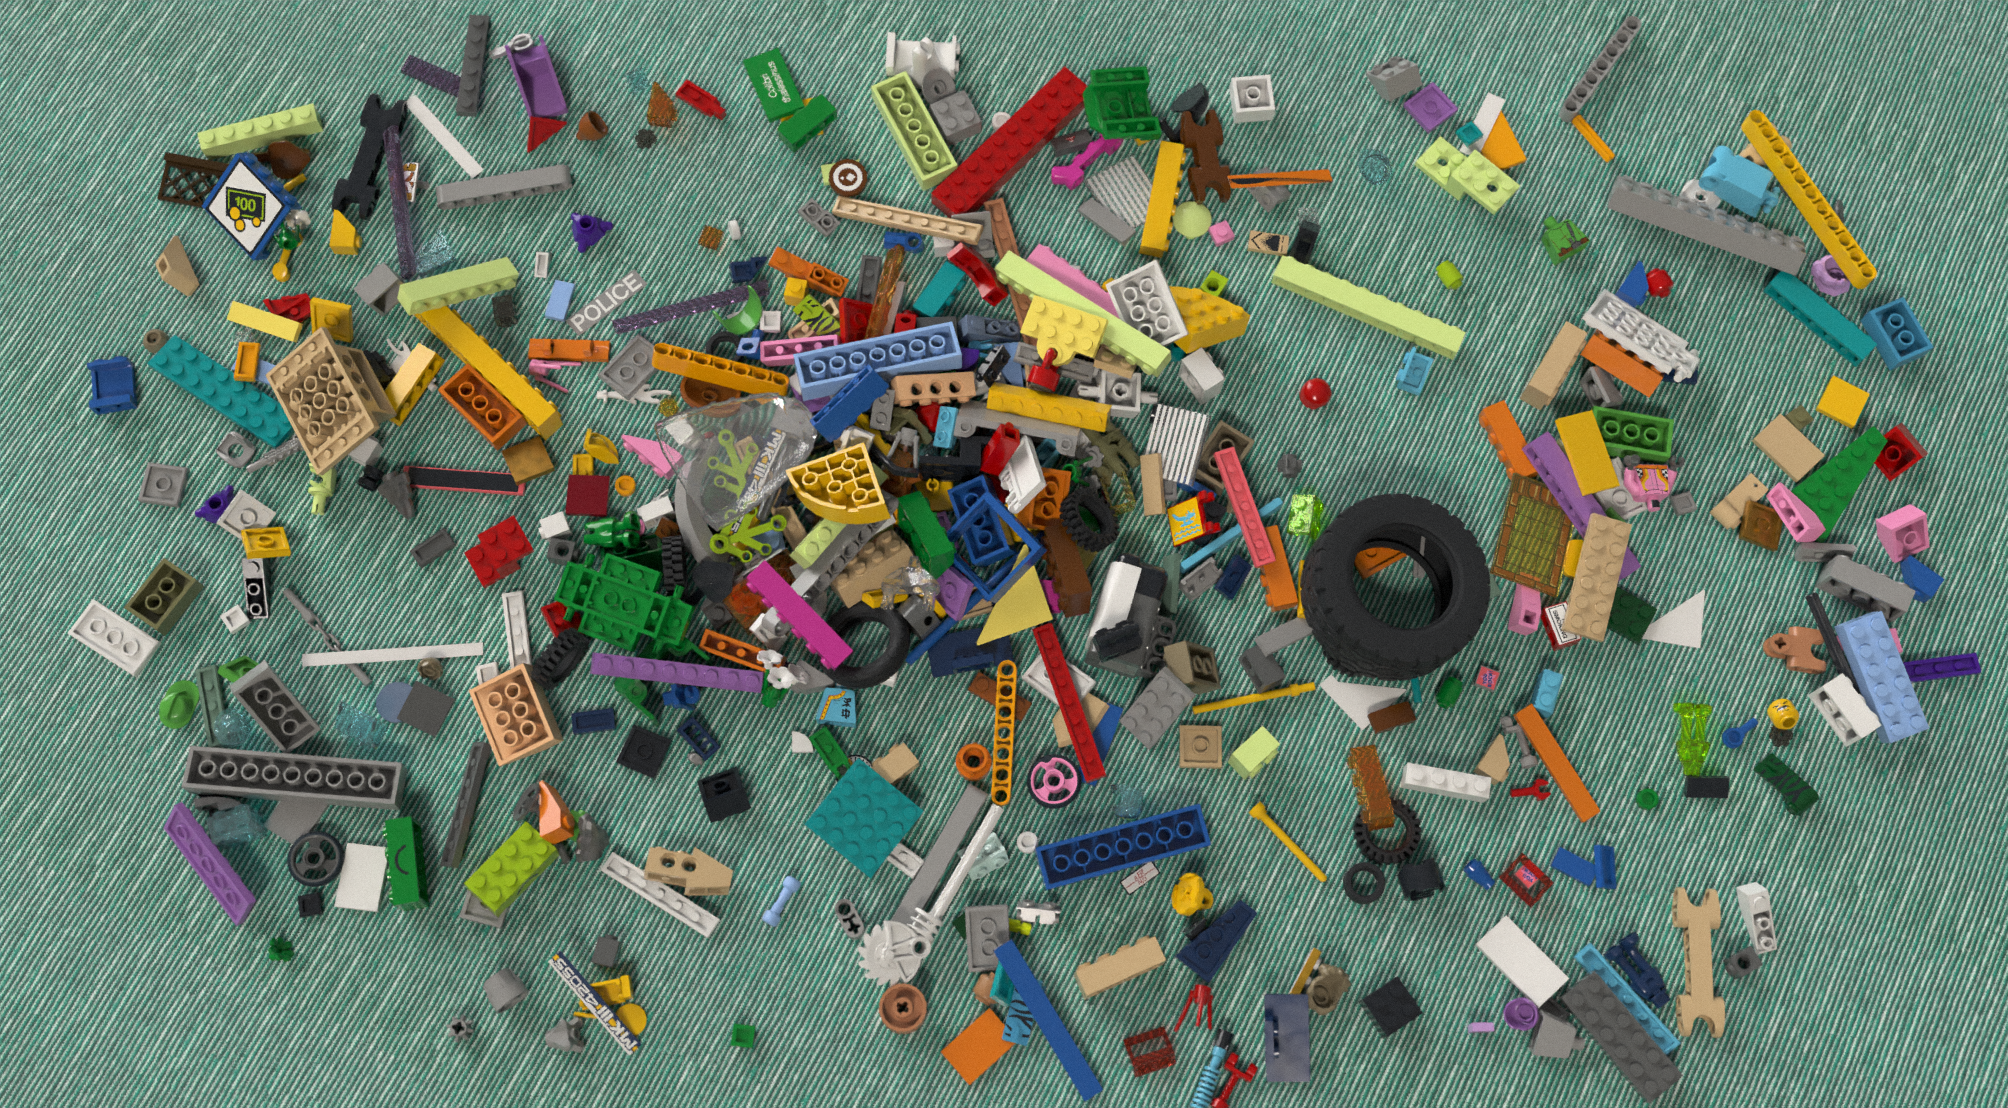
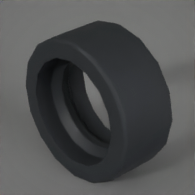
[706,331,744,363]
[1343,862,1385,904]

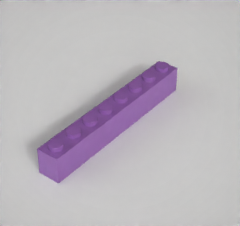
[1522,431,1641,581]
[590,653,763,693]

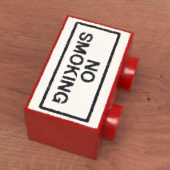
[1540,601,1582,651]

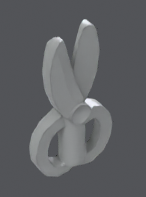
[489,33,534,59]

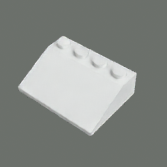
[1106,259,1189,347]

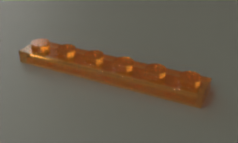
[864,244,904,340]

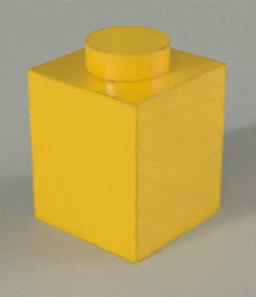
[784,277,809,306]

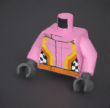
[1623,455,1685,512]

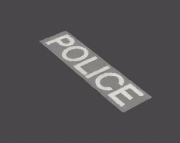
[566,269,647,336]

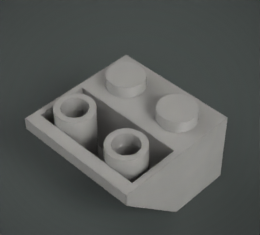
[1366,56,1423,101]

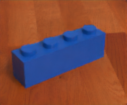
[810,364,889,443]

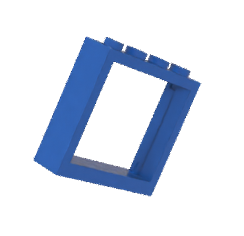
[947,491,1047,603]

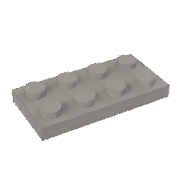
[1119,666,1196,750]

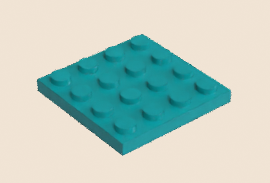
[804,758,924,878]

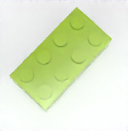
[464,821,559,918]

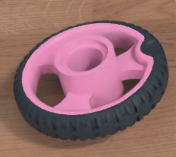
[1027,754,1082,809]

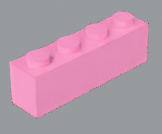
[760,335,841,367]

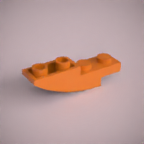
[768,246,849,297]

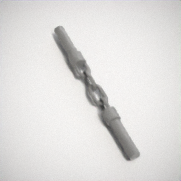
[283,588,372,687]

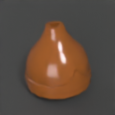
[576,110,608,141]

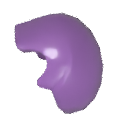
[1503,997,1540,1031]

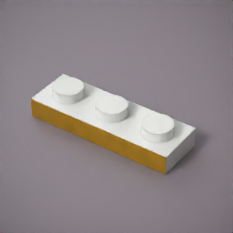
[1288,948,1322,994]

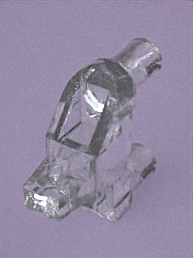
[880,556,941,611]

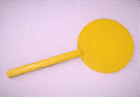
[573,1004,647,1036]

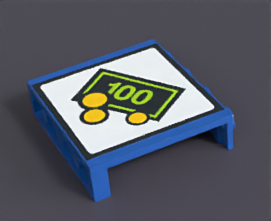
[202,152,302,261]

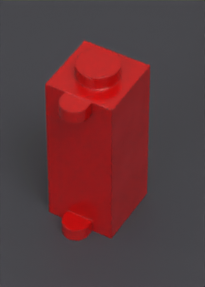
[980,422,1020,476]

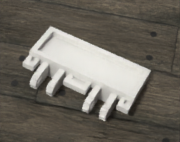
[998,435,1046,514]

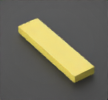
[227,301,303,343]

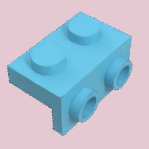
[1395,347,1433,396]
[933,406,959,450]

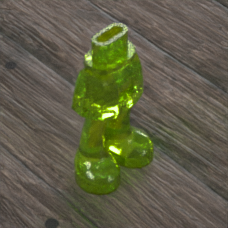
[1673,703,1713,775]

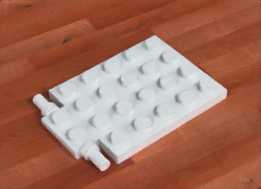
[1582,289,1700,382]

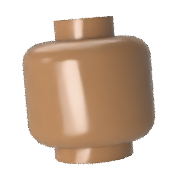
[973,972,997,1006]

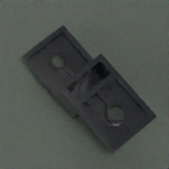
[918,434,1021,483]

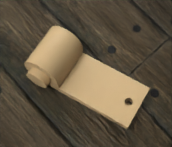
[1709,473,1769,529]

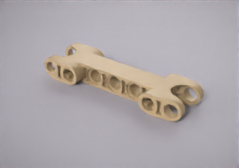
[1672,887,1725,1038]

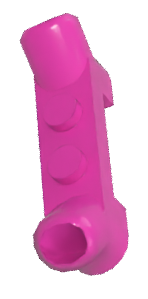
[1051,133,1124,191]

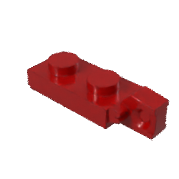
[675,79,727,120]

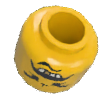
[1767,699,1799,729]

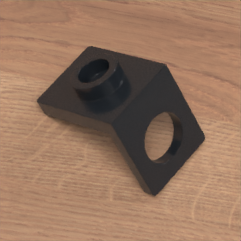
[1182,917,1207,941]

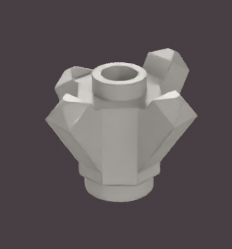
[545,1017,585,1053]

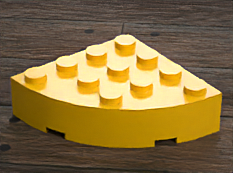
[1169,286,1251,354]
[785,442,891,524]

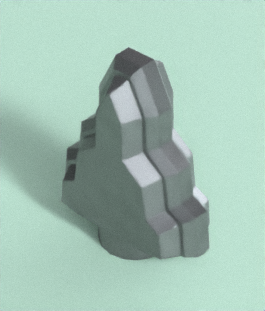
[377,471,415,520]
[575,813,610,863]

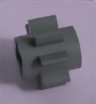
[1277,454,1302,478]

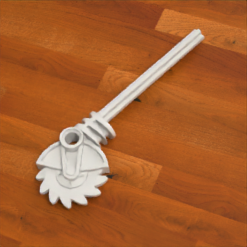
[858,804,1004,986]

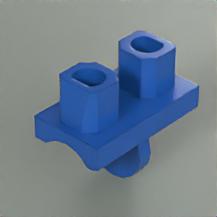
[663,684,701,711]

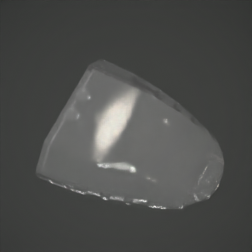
[654,392,817,531]

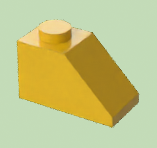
[329,210,362,255]

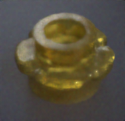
[658,398,678,417]

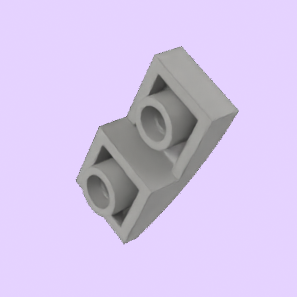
[797,198,840,237]

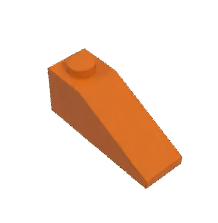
[539,780,575,845]

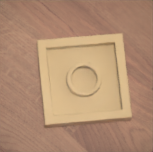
[1179,725,1222,769]

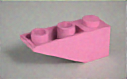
[621,434,685,480]
[1507,572,1541,636]

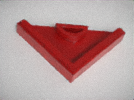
[526,116,567,153]

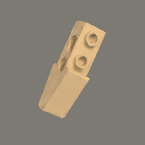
[644,847,733,896]

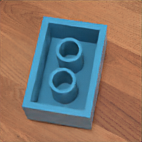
[1860,297,1934,371]

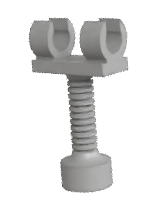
[1500,715,1538,769]

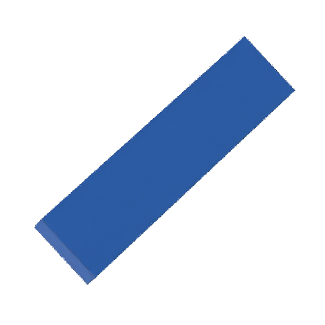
[1079,702,1123,787]

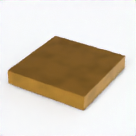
[501,436,555,486]
[1739,500,1783,552]

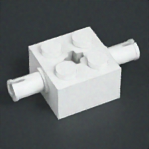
[1077,370,1158,418]

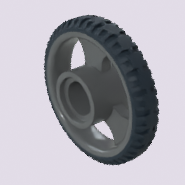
[287,831,345,887]

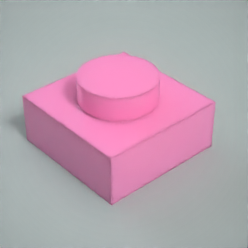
[1208,220,1235,247]

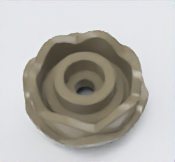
[143,329,169,353]
[417,657,443,680]

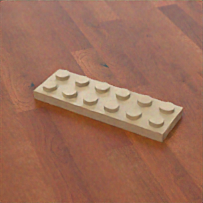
[1561,513,1632,642]

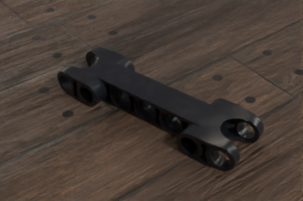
[332,93,408,220]

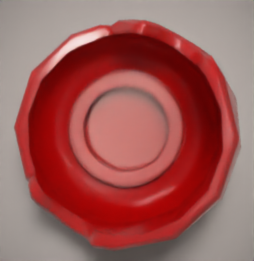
[1299,378,1332,410]

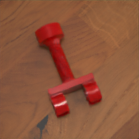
[1210,1052,1258,1108]

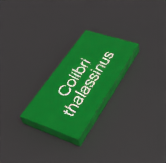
[742,48,805,123]

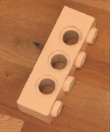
[890,372,976,407]

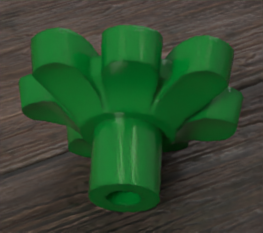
[268,937,294,962]

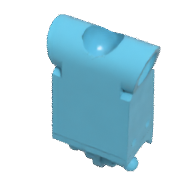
[1698,145,1780,218]

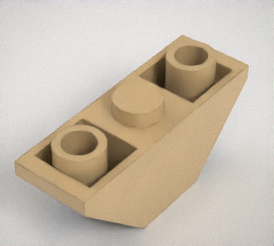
[155,236,199,296]

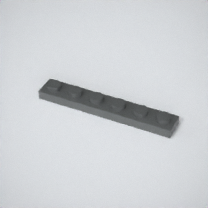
[456,15,490,117]
[440,742,491,868]

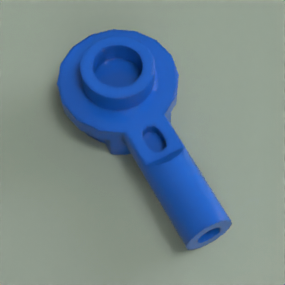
[1722,718,1758,749]

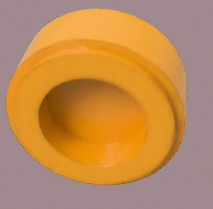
[615,475,636,497]

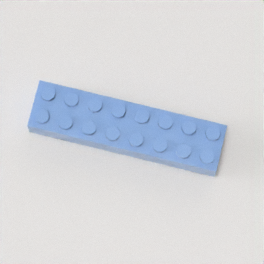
[793,322,962,401]

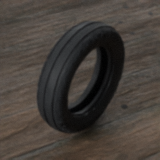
[817,600,910,689]

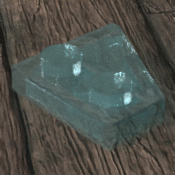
[411,229,457,277]

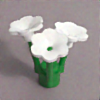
[273,210,311,250]
[757,650,810,708]

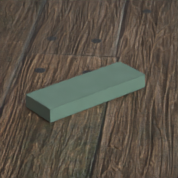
[1159,553,1181,617]

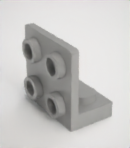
[951,211,995,258]

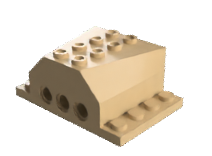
[265,327,397,475]

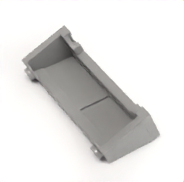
[953,400,1082,460]

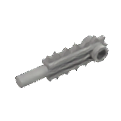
[246,434,305,474]

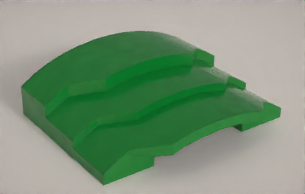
[1083,66,1162,141]

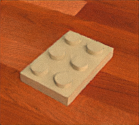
[1093,344,1137,379]

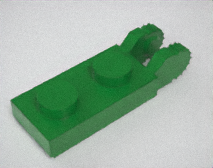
[809,726,851,780]

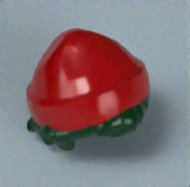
[913,401,948,433]

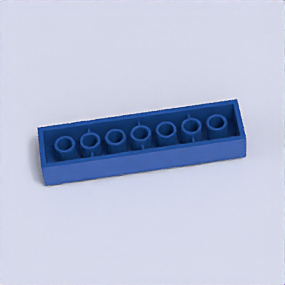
[1034,804,1211,891]

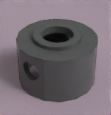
[896,593,941,641]

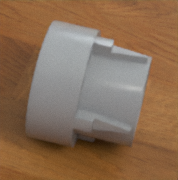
[482,968,529,1014]

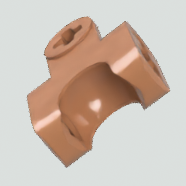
[1763,626,1826,675]

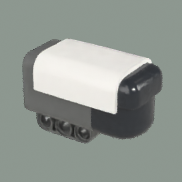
[1084,553,1176,680]

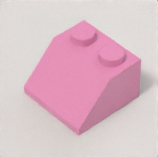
[1876,504,1930,563]

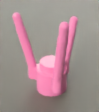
[529,359,581,393]

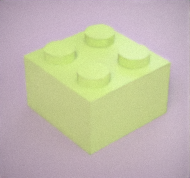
[1228,726,1280,780]

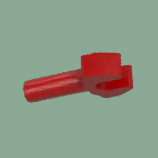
[1510,779,1551,801]

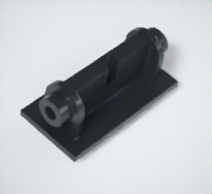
[975,345,1011,388]

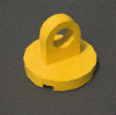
[1171,873,1213,916]

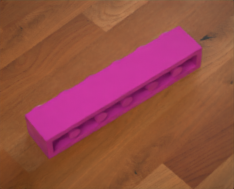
[746,560,853,671]

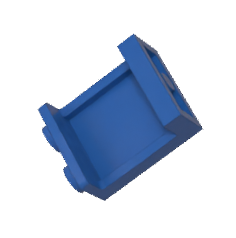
[87,356,137,415]

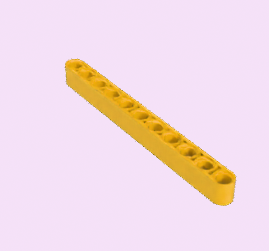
[1741,110,1877,289]

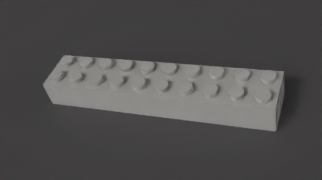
[1607,175,1806,276]
[181,746,408,810]

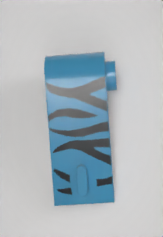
[1002,979,1046,1046]

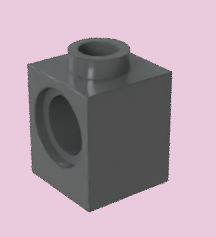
[546,538,580,566]
[1723,946,1763,980]

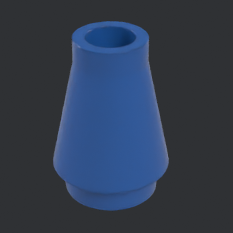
[1463,858,1495,890]

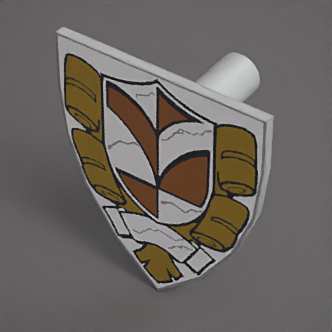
[388,162,429,202]

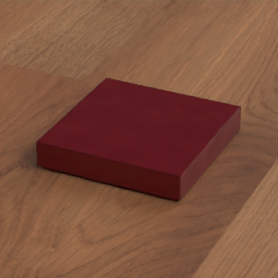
[565,474,611,517]

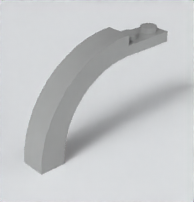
[674,436,730,564]

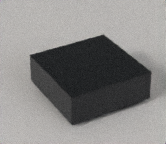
[298,893,323,918]

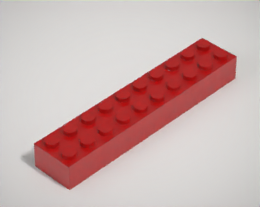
[931,66,1088,219]

